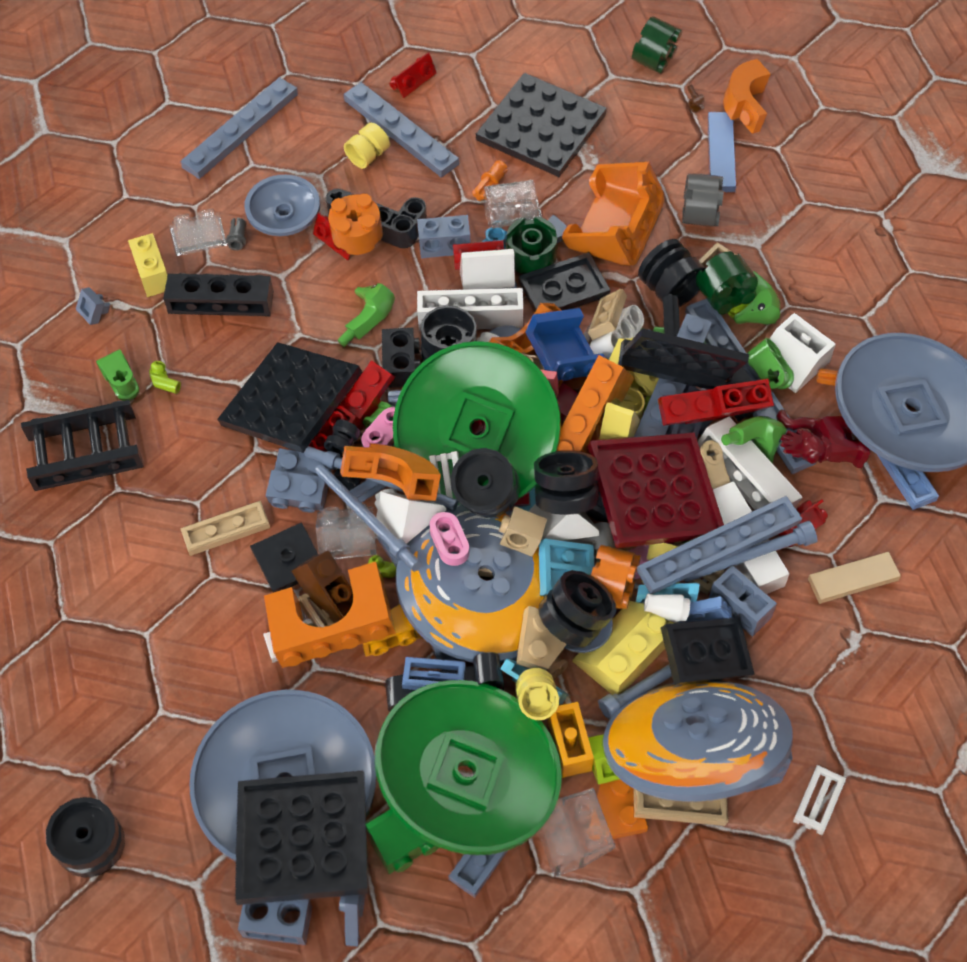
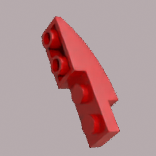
[309,360,395,452]
[658,379,774,426]

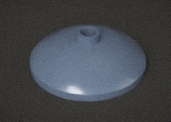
[244,175,320,236]

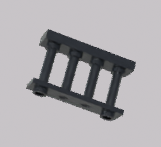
[21,400,144,491]

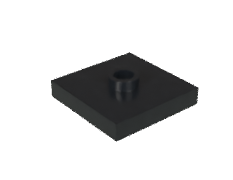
[250,522,318,593]

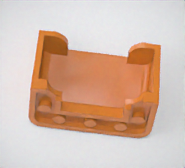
[562,162,664,266]

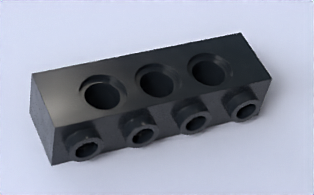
[163,273,274,316]

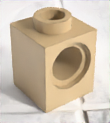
[499,507,547,557]

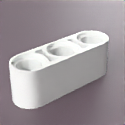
[590,305,644,360]

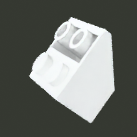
[770,313,836,393]

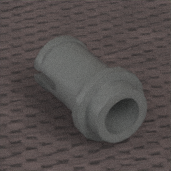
[226,218,247,250]

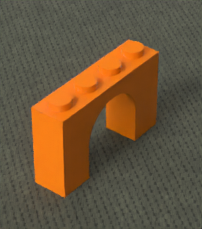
[557,355,635,454]
[264,561,396,668]

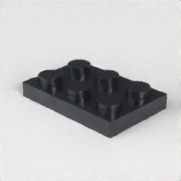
[519,252,610,312]
[660,617,755,686]

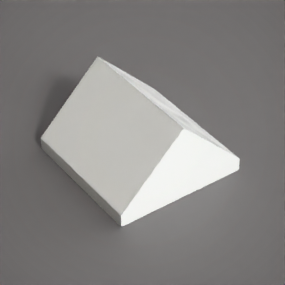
[460,249,515,290]
[374,492,446,544]
[528,504,599,541]

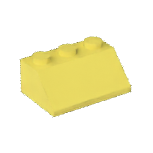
[572,601,674,695]

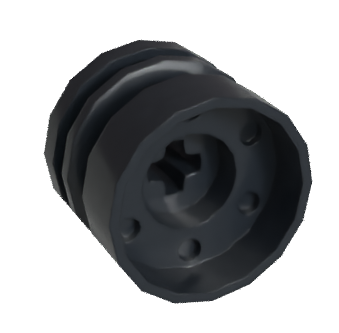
[638,239,706,307]
[421,306,477,362]

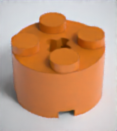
[328,194,383,255]
[591,544,641,610]

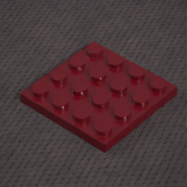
[587,433,724,548]

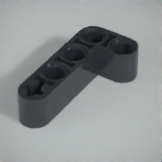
[326,189,427,249]
[385,652,504,712]

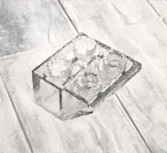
[484,180,542,228]
[169,208,227,256]
[316,504,377,559]
[538,788,616,877]

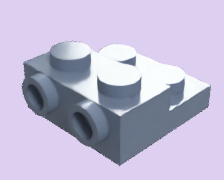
[266,448,332,513]

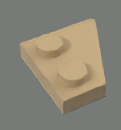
[516,606,566,670]

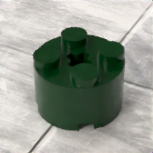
[631,16,682,74]
[506,217,558,274]
[696,251,758,315]

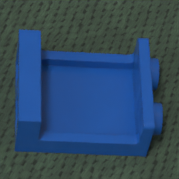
[525,308,606,381]

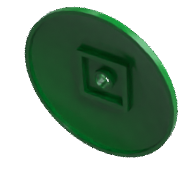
[393,341,561,506]
[375,680,562,855]

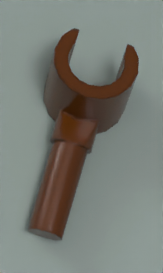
[687,85,704,113]

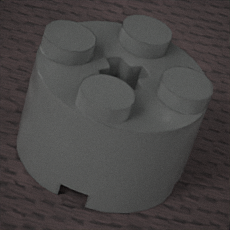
[682,173,724,226]

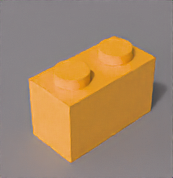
[547,702,594,778]

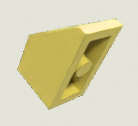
[599,402,640,440]

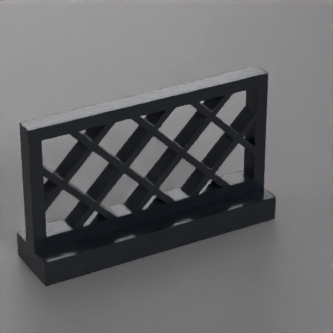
[618,328,749,390]

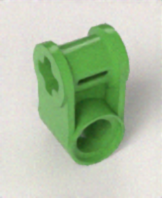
[747,338,794,389]
[96,349,139,401]

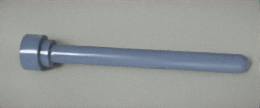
[684,521,818,582]
[598,664,672,720]

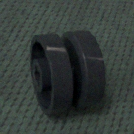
[450,448,521,518]
[534,450,599,515]
[539,570,616,648]
[46,797,125,878]

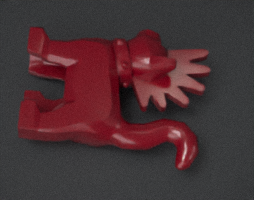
[776,409,871,469]

